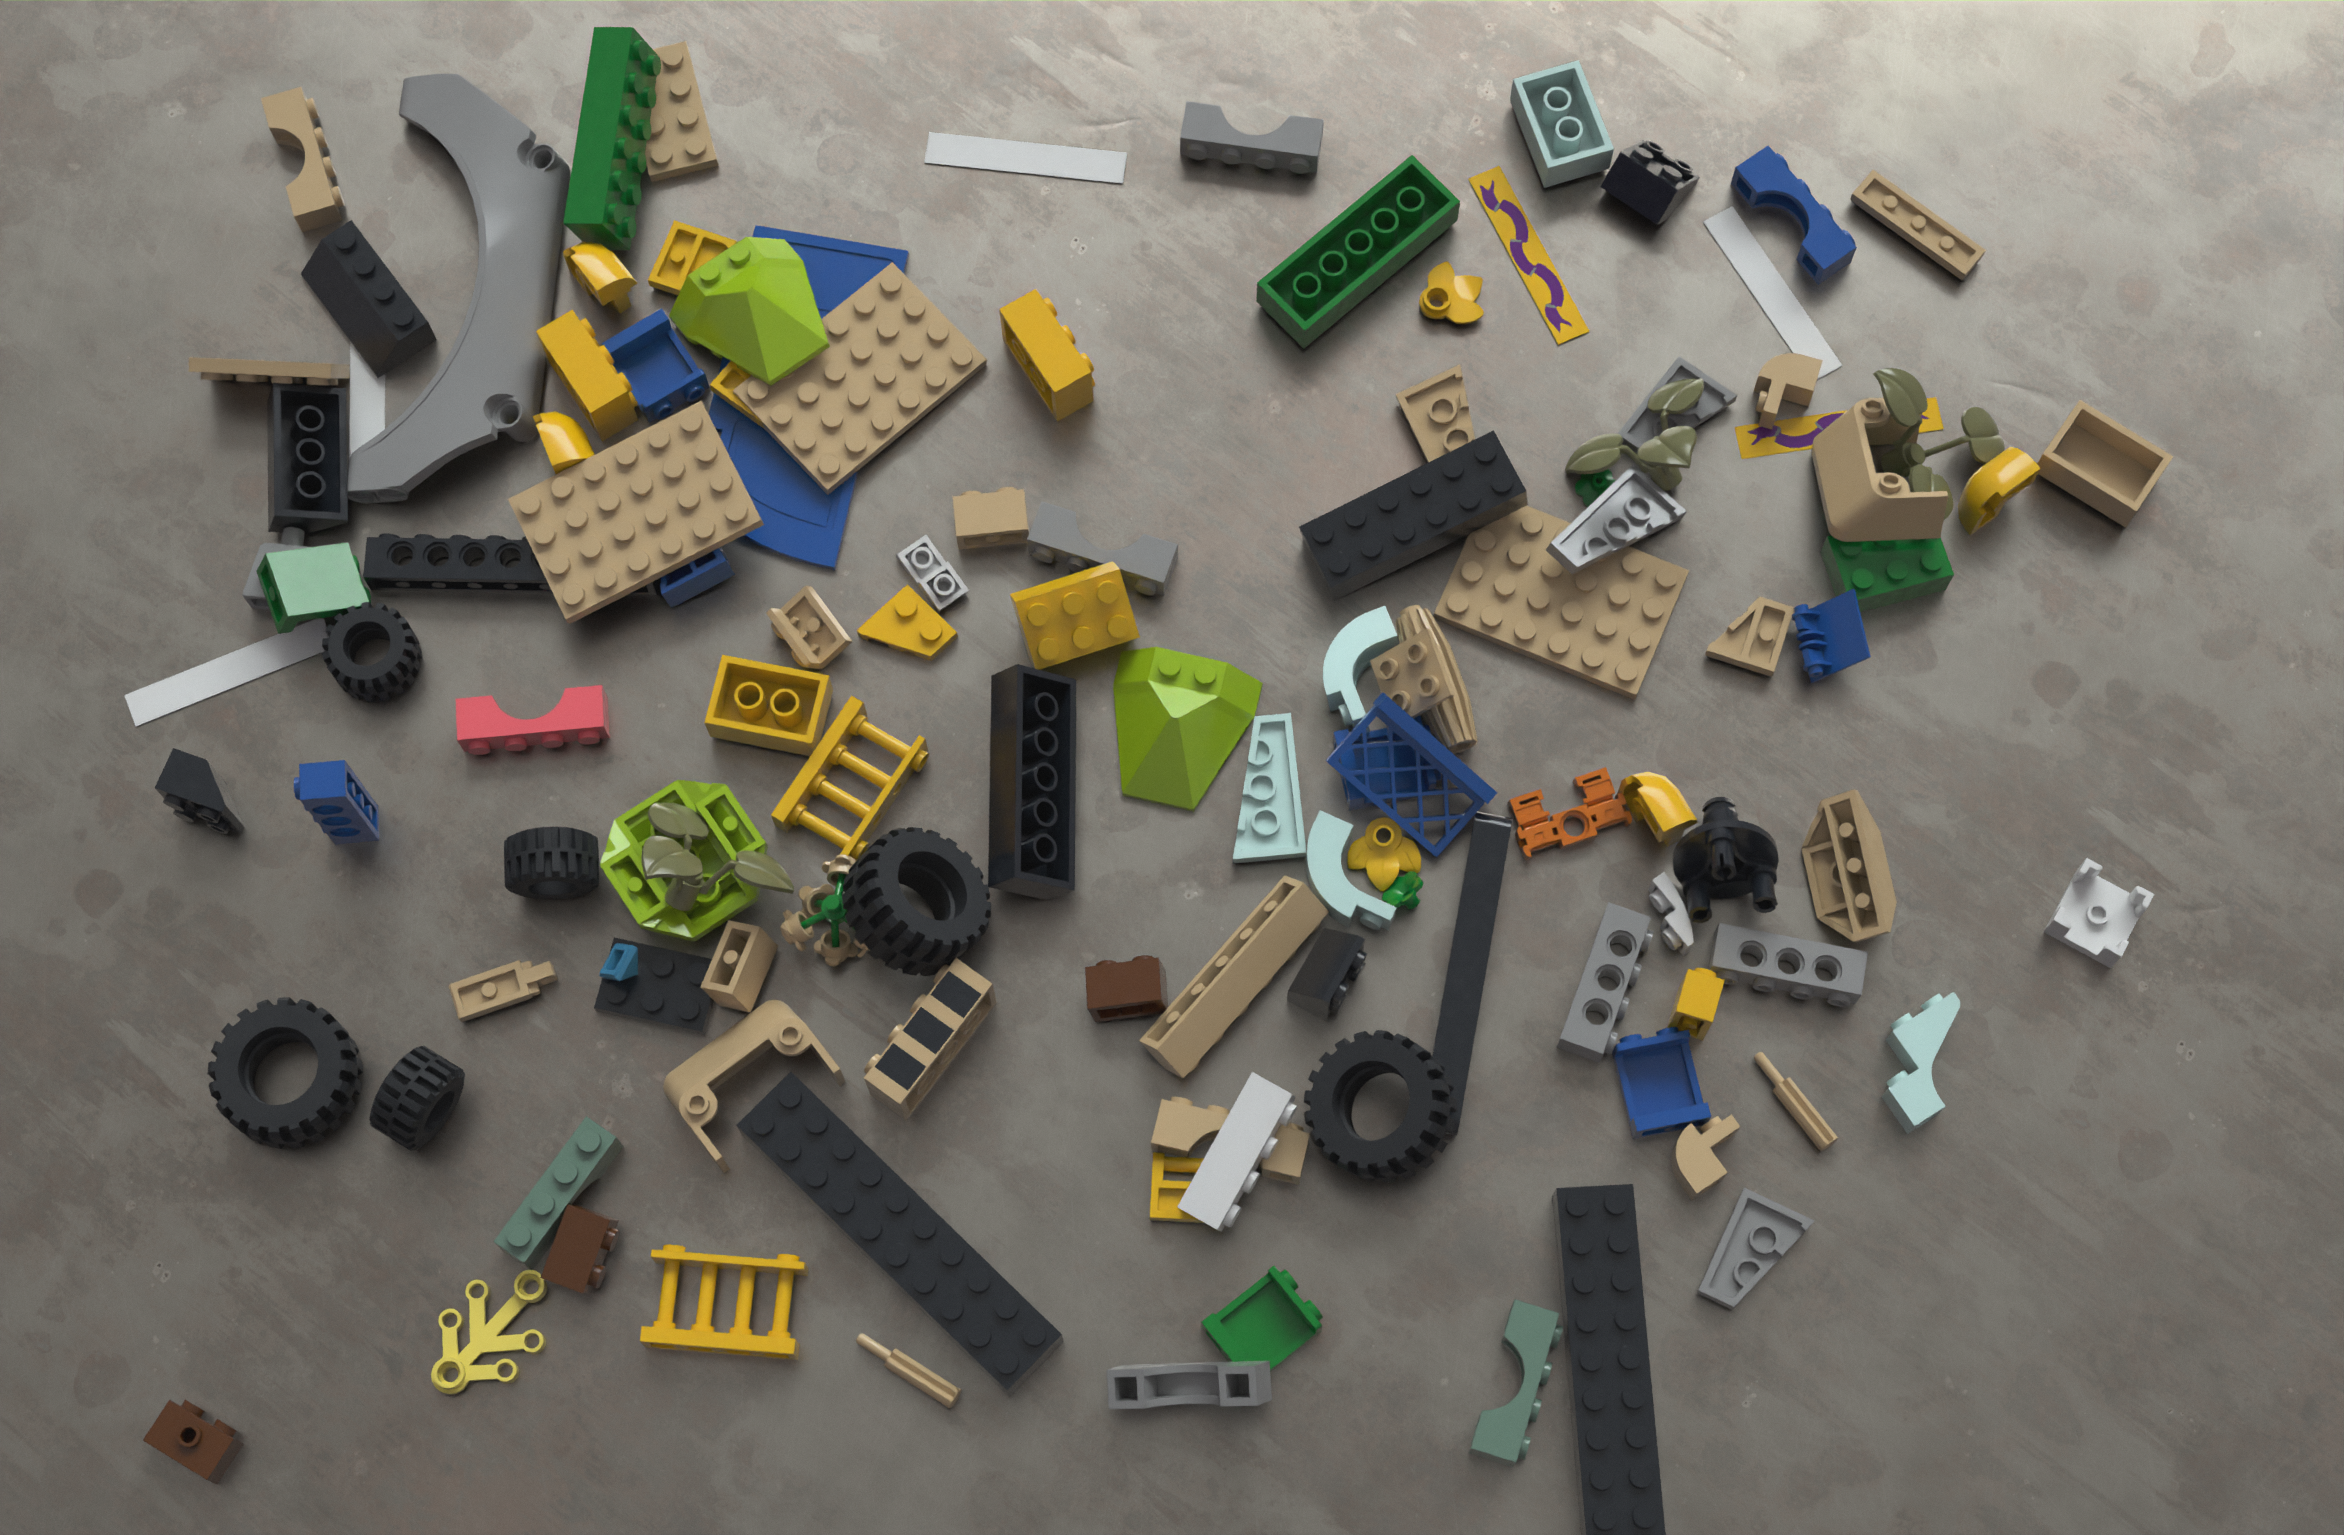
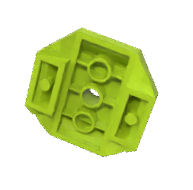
[600,780,768,942]

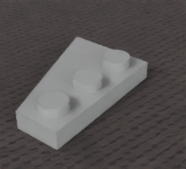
[1617,356,1737,454]
[1697,1188,1815,1309]

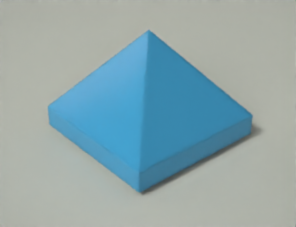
[599,943,638,981]

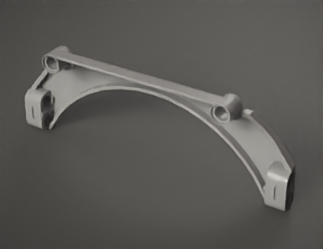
[347,73,570,503]

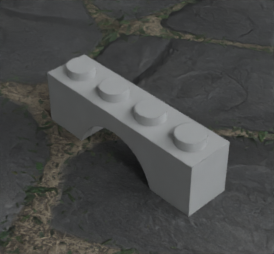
[1180,101,1324,174]
[1027,501,1178,596]
[1107,1361,1272,1409]

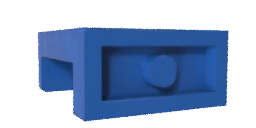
[601,308,710,423]
[1333,715,1441,811]
[1612,1027,1711,1140]

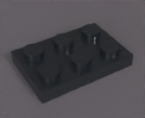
[594,937,714,1035]

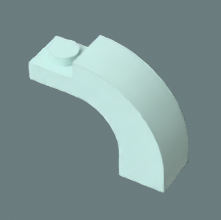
[1323,606,1399,736]
[1306,810,1397,931]

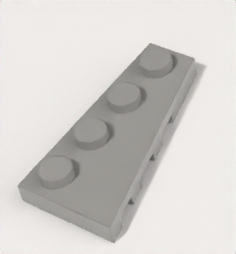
[1546,464,1687,574]

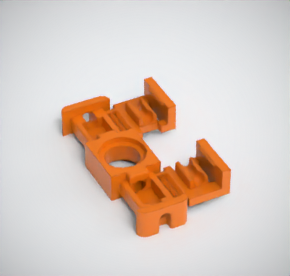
[1508,767,1632,860]

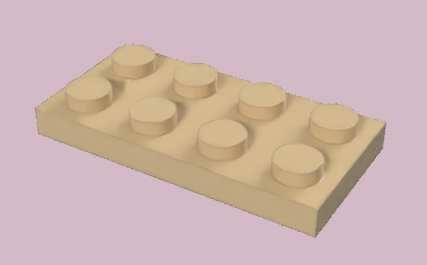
[645,41,719,182]
[189,357,350,385]

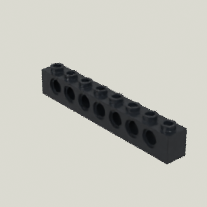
[363,533,658,595]

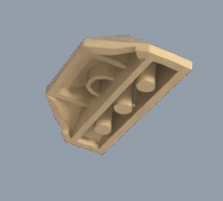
[1801,789,1897,943]

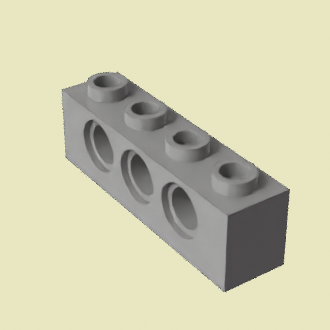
[1557,902,1654,1063]
[1708,923,1868,1007]

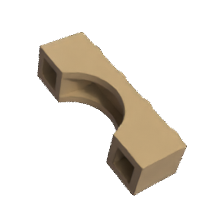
[261,87,345,232]
[1151,1097,1310,1185]

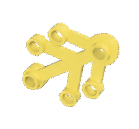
[431,1270,547,1395]

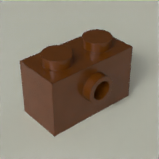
[1085,955,1168,1022]
[540,1205,620,1294]
[143,1399,243,1484]

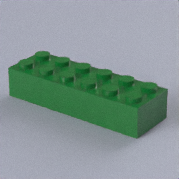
[563,27,661,250]
[1256,155,1460,348]

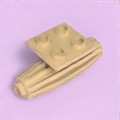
[1370,605,1478,754]

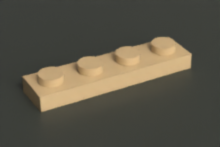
[1850,170,1986,281]

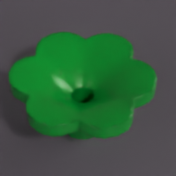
[1574,469,1616,508]
[1382,871,1423,909]

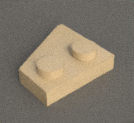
[1705,597,1794,677]

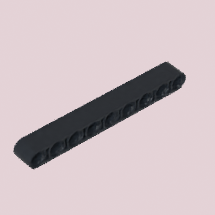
[1432,812,1513,1136]

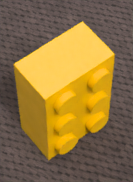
[999,289,1095,422]
[536,309,638,441]
[1010,561,1140,670]
[704,655,833,756]

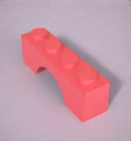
[456,685,610,755]

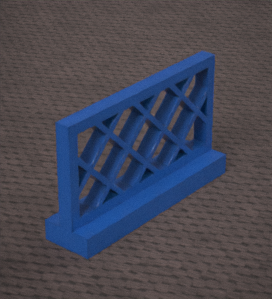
[1326,692,1497,858]

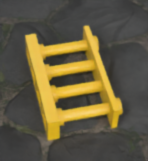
[771,695,929,861]
[640,1244,809,1360]

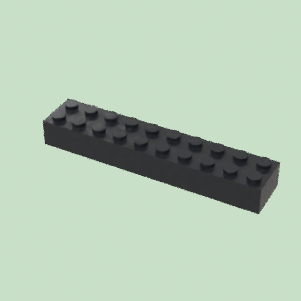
[736,1072,1064,1397]
[1552,1184,1666,1535]

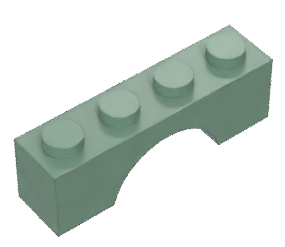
[493,1116,624,1270]
[1468,1299,1563,1467]

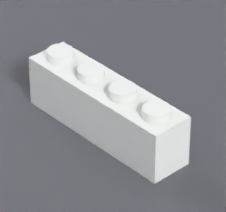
[1177,1072,1297,1232]

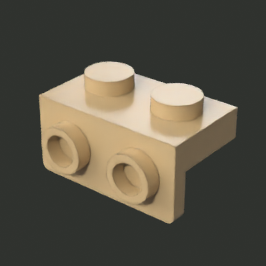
[766,586,853,670]

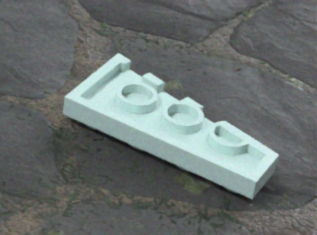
[1233,713,1306,864]

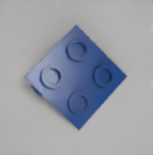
[1792,589,1871,683]

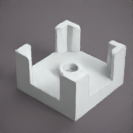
[2044,858,2154,968]

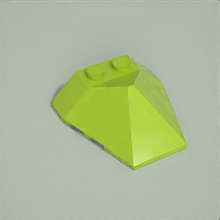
[669,237,830,386]
[1113,647,1263,812]

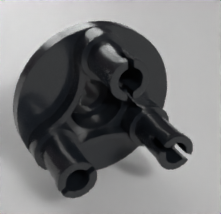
[1672,797,1779,923]

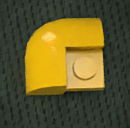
[563,242,637,314]
[533,411,595,474]
[1957,447,2041,535]
[1618,772,1698,847]

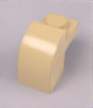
[1754,353,1823,429]
[1671,1114,1740,1201]

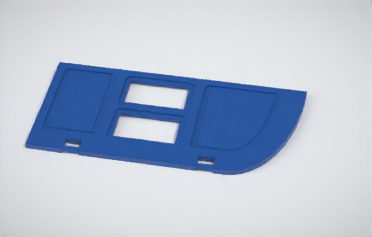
[709,225,909,570]

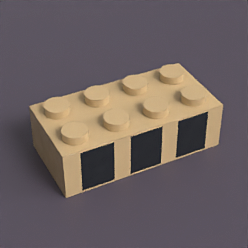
[864,958,997,1121]

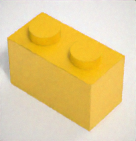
[1667,968,1725,1041]

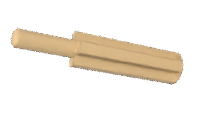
[1754,1052,1838,1152]
[856,1333,962,1409]

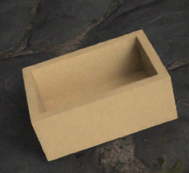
[2037,400,2173,528]

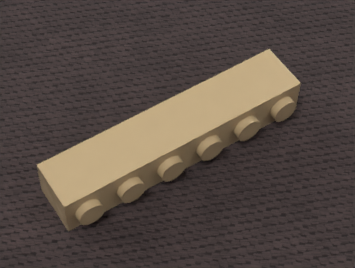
[1139,875,1329,1078]

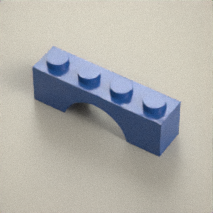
[1731,145,1857,285]

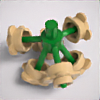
[780,854,870,966]

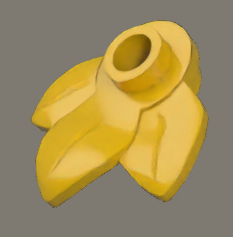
[1419,261,1484,324]
[1347,817,1421,891]

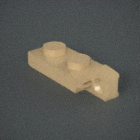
[449,960,558,1022]

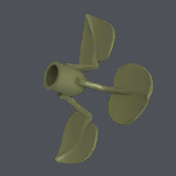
[1873,368,2005,520]
[1565,378,1705,491]
[641,802,794,911]

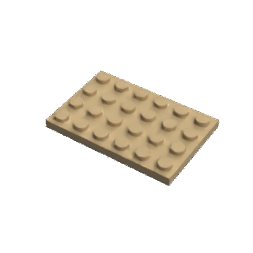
[733,262,987,495]
[508,401,764,624]
[1433,506,1689,700]

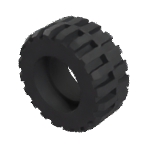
[842,827,991,976]
[207,997,363,1149]
[1303,1030,1457,1183]

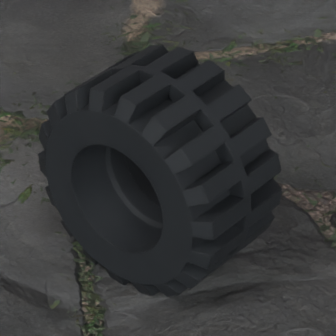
[322,602,422,702]
[504,827,599,900]
[369,1046,465,1151]

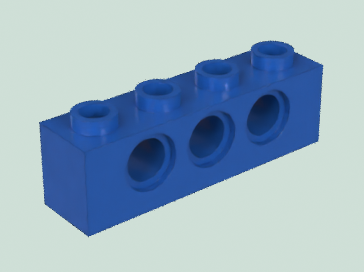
[294,760,379,845]

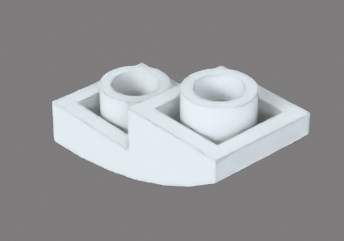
[896,535,969,611]
[1648,872,1694,956]

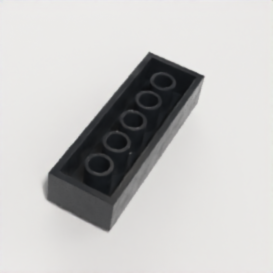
[1299,430,1528,601]
[988,664,1076,900]

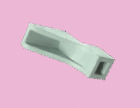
[1881,992,1960,1134]

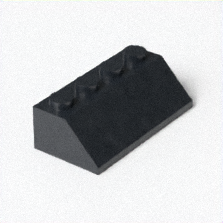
[301,220,437,378]
[267,383,348,534]

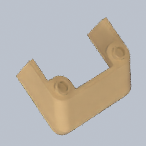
[1812,398,1948,542]
[663,1000,846,1173]

